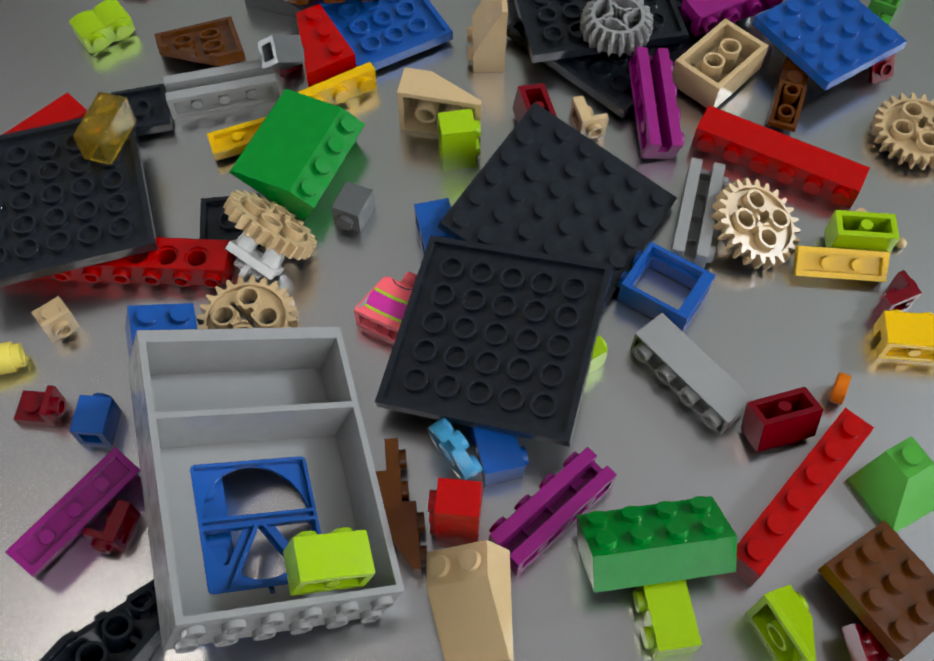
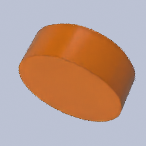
[829,372,852,406]

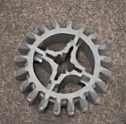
[580,0,653,58]

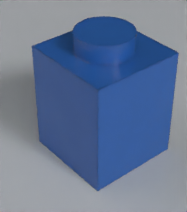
[69,393,122,447]

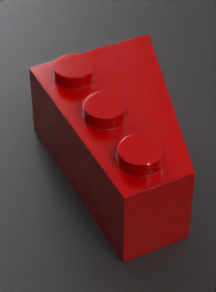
[296,4,357,87]
[428,477,483,548]

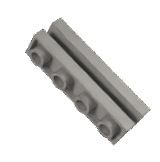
[163,59,280,119]
[670,157,728,269]
[631,313,755,436]

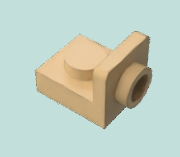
[569,95,609,139]
[31,296,80,343]

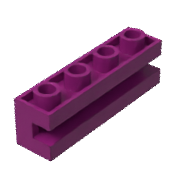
[680,0,783,37]
[628,47,685,159]
[5,447,140,579]
[489,447,617,575]

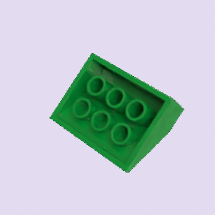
[229,88,365,221]

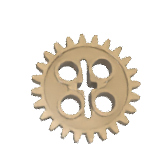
[870,93,934,170]
[711,178,801,270]
[223,190,317,260]
[196,275,299,329]

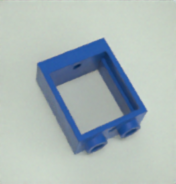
[617,242,716,332]

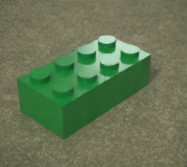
[577,496,737,593]

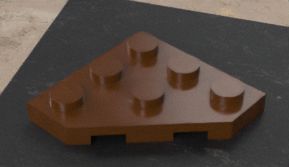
[154,16,246,67]

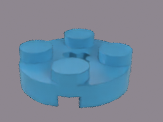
[428,418,483,480]

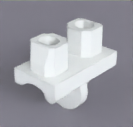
[225,231,285,282]

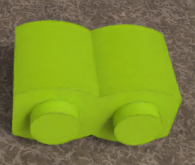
[69,0,136,54]

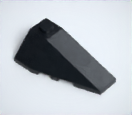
[39,579,161,661]

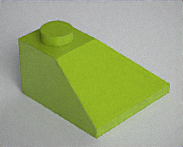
[746,584,816,661]

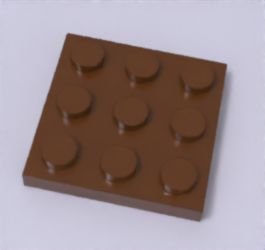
[818,520,934,661]

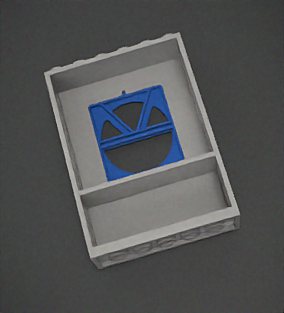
[128,327,405,654]

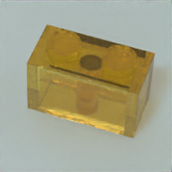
[73,92,136,165]

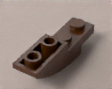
[767,56,809,132]
[376,438,427,579]

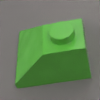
[846,436,934,532]

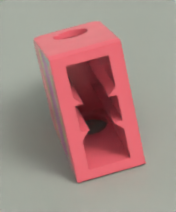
[354,272,417,343]

